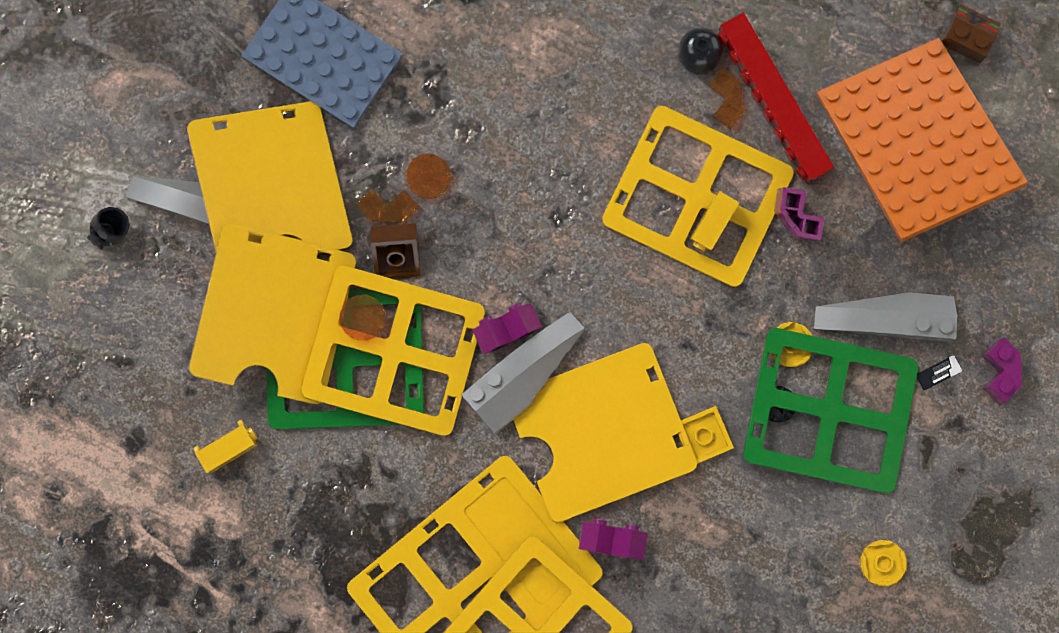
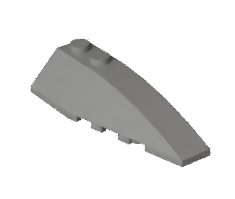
[125,176,210,227]
[813,292,958,342]
[462,312,585,435]

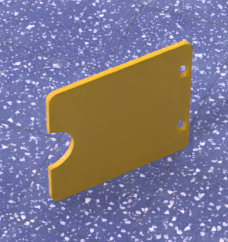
[187,101,352,254]
[189,222,356,404]
[513,343,697,522]

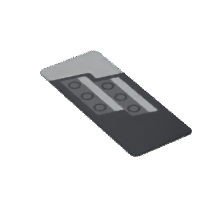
[916,356,962,390]

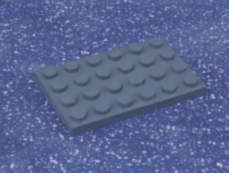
[241,0,403,129]

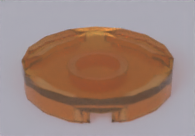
[406,153,451,199]
[340,295,385,341]

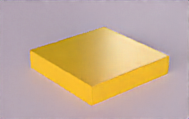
[678,406,734,464]

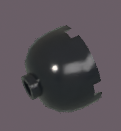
[678,28,723,74]

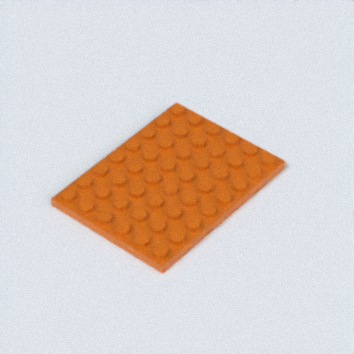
[817,38,1028,242]

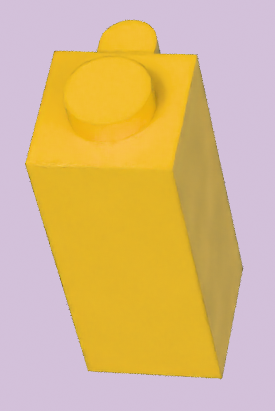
[690,191,739,252]
[193,419,258,474]

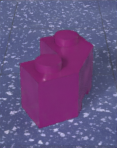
[774,187,825,241]
[472,303,542,355]
[982,337,1022,404]
[579,518,648,560]

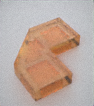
[708,67,745,130]
[355,189,420,223]

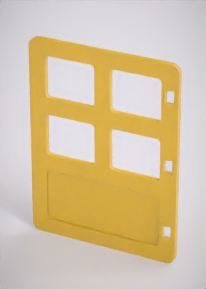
[347,456,602,633]

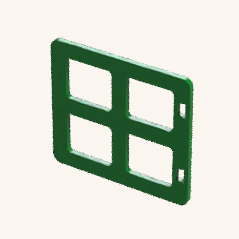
[267,289,424,429]
[743,328,918,493]

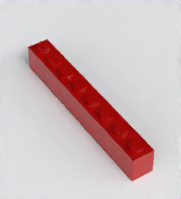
[717,12,834,185]

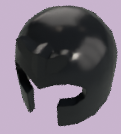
[87,207,130,250]

